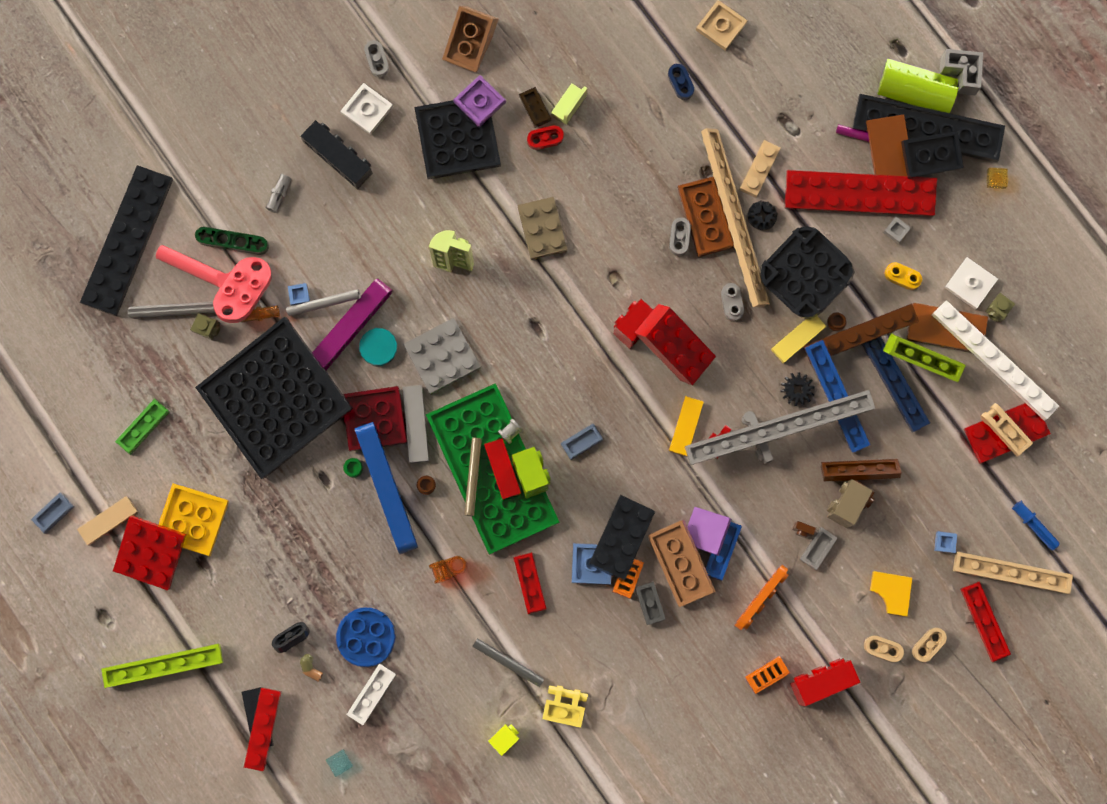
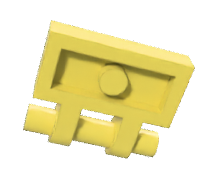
[542,685,588,728]

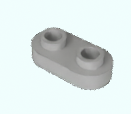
[364,40,389,77]
[669,218,691,256]
[721,283,744,321]

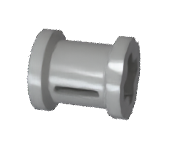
[498,419,523,444]

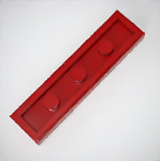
[960,581,1011,662]

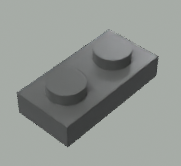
[635,582,666,625]

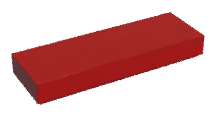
[484,438,521,500]
[513,552,547,614]

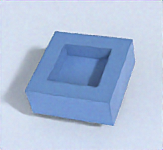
[288,283,310,306]
[934,531,957,554]

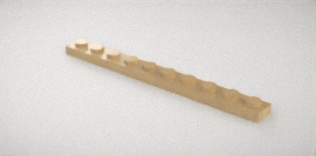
[701,128,770,307]

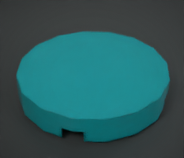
[359,328,397,366]

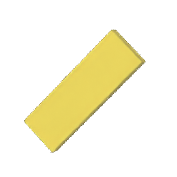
[771,316,826,364]

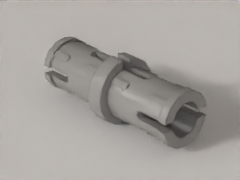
[265,174,292,213]

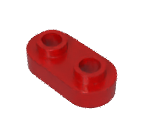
[527,125,564,150]

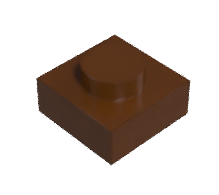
[792,521,816,538]

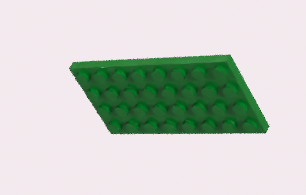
[426,383,560,555]

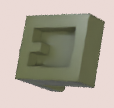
[985,293,1015,322]
[190,313,221,340]

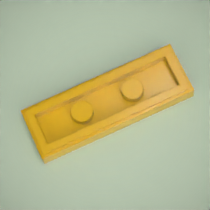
[669,396,704,457]

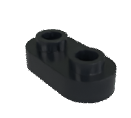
[271,622,310,653]

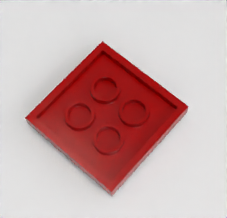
[113,515,187,590]

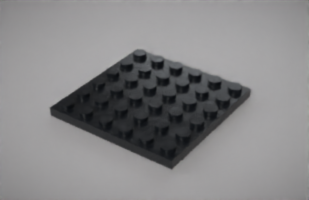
[195,317,353,479]

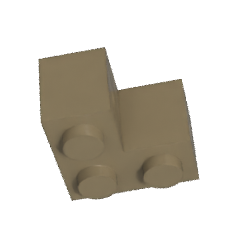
[827,479,873,528]

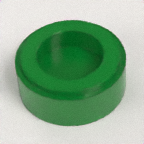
[343,458,363,478]

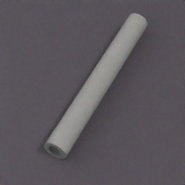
[286,289,361,316]

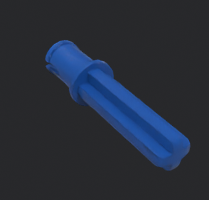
[1012,500,1060,550]

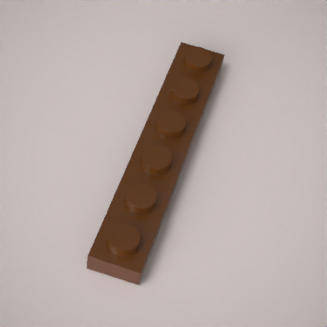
[804,304,919,364]

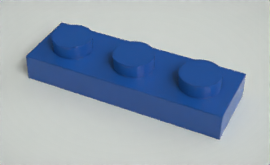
[705,522,742,581]

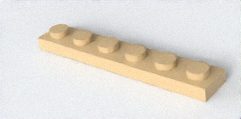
[953,552,1073,594]

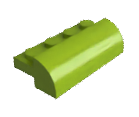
[877,59,959,113]

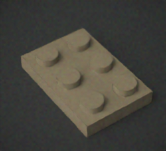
[517,197,567,260]

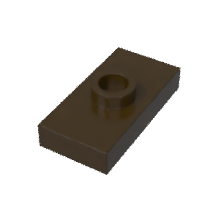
[519,87,551,128]

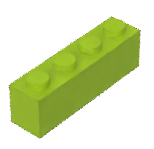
[883,333,966,382]

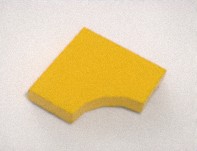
[870,571,912,617]

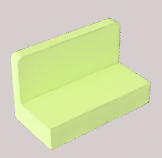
[551,83,588,125]

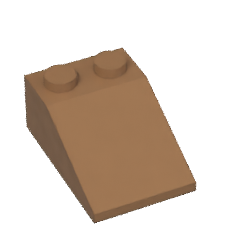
[442,6,499,72]

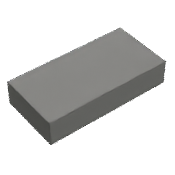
[799,527,837,571]

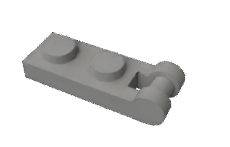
[742,411,773,465]

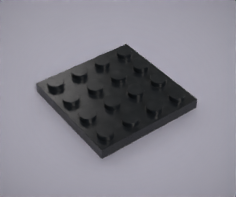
[414,100,501,180]

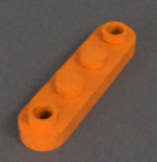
[734,565,789,630]

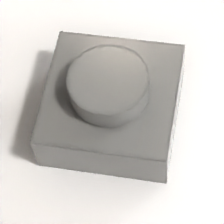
[883,217,910,244]

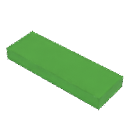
[115,398,170,455]

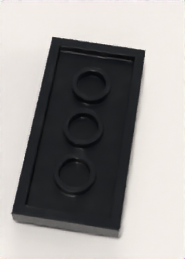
[588,495,656,582]

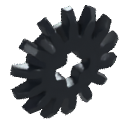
[780,372,815,406]

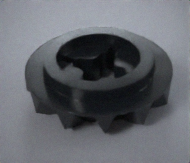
[747,200,778,230]

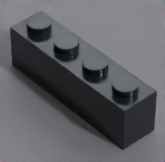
[300,120,373,190]

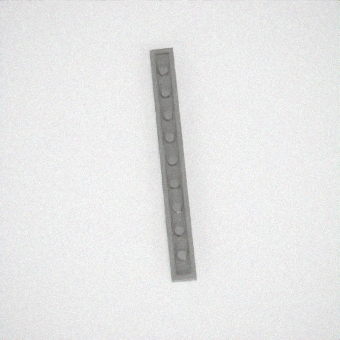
[685,390,875,465]

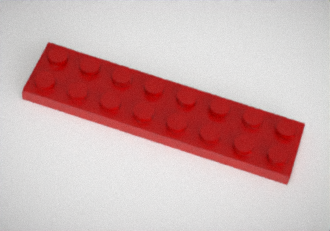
[784,170,937,216]

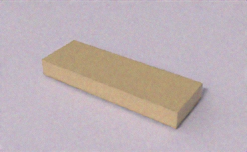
[77,496,138,546]

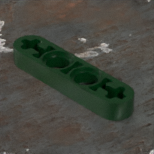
[195,227,269,255]

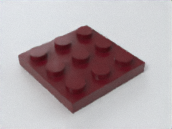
[343,386,407,452]

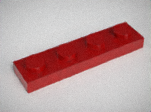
[243,688,282,771]

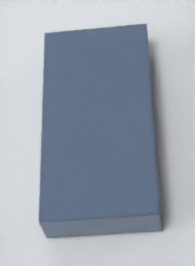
[561,424,603,460]
[31,492,75,534]

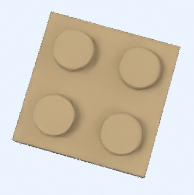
[696,0,748,51]

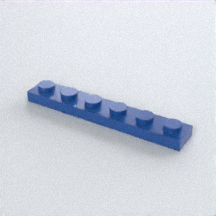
[805,340,870,453]

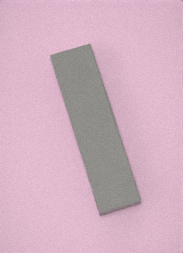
[403,385,429,463]

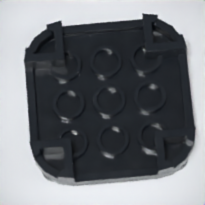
[761,226,855,319]

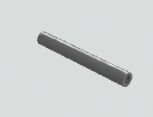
[472,638,544,687]

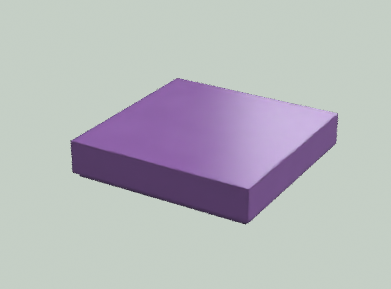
[453,75,506,127]
[687,507,732,556]

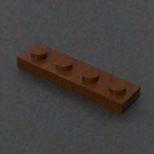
[821,459,902,482]

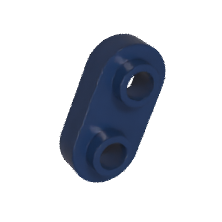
[668,64,694,100]

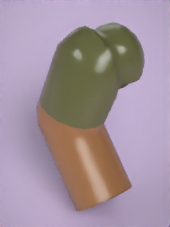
[300,654,323,682]

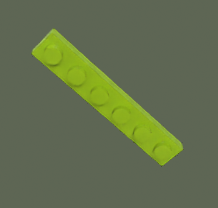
[101,644,223,688]

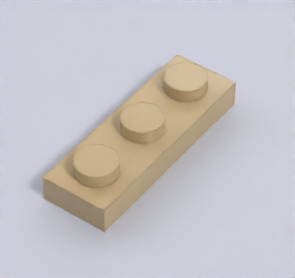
[739,140,781,198]

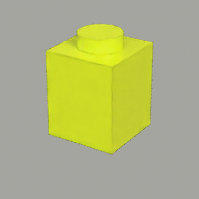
[488,724,519,756]

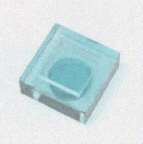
[326,749,353,777]

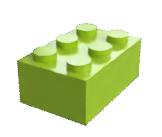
[512,447,551,499]

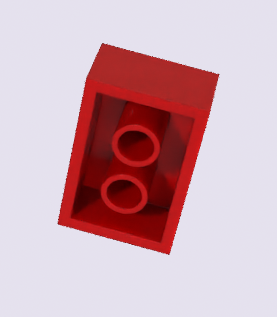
[790,658,861,706]

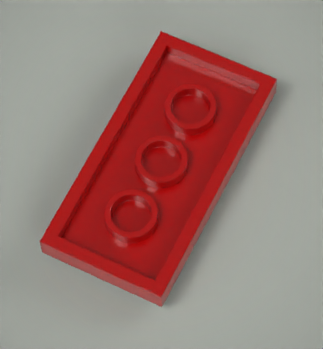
[964,403,1051,464]

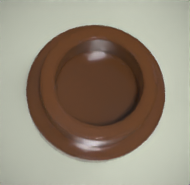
[827,312,847,331]
[416,475,436,495]

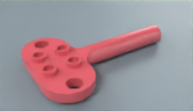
[156,245,272,323]

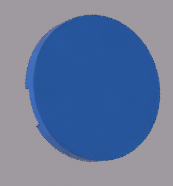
[336,607,396,667]

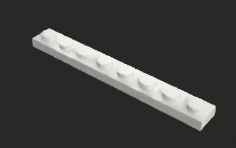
[932,300,1059,421]

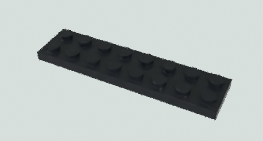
[852,94,1005,163]
[80,165,173,317]

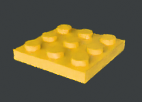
[159,483,229,556]

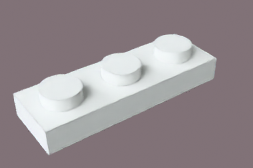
[346,664,396,725]

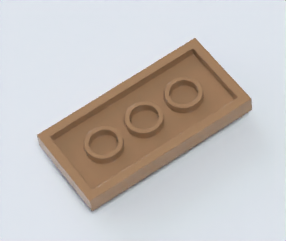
[648,520,716,607]

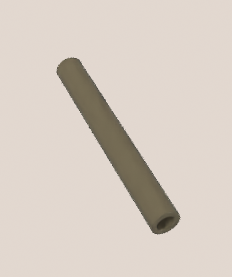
[464,438,482,516]

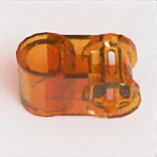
[428,556,468,584]

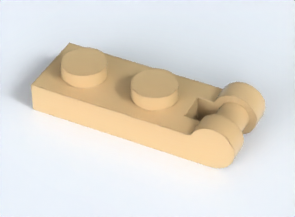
[980,403,1033,456]

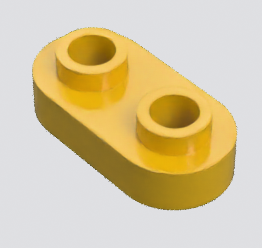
[884,262,922,290]

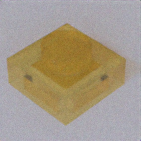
[987,168,1008,189]

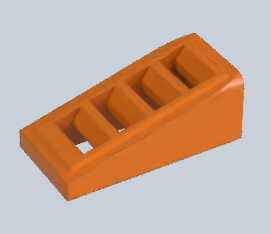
[612,559,644,599]
[745,656,790,694]

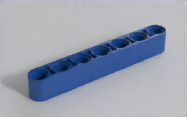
[355,422,418,554]

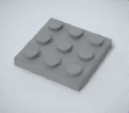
[403,318,481,395]

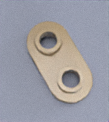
[912,628,947,662]
[864,636,904,662]

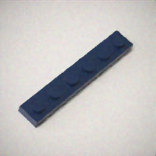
[862,337,930,433]

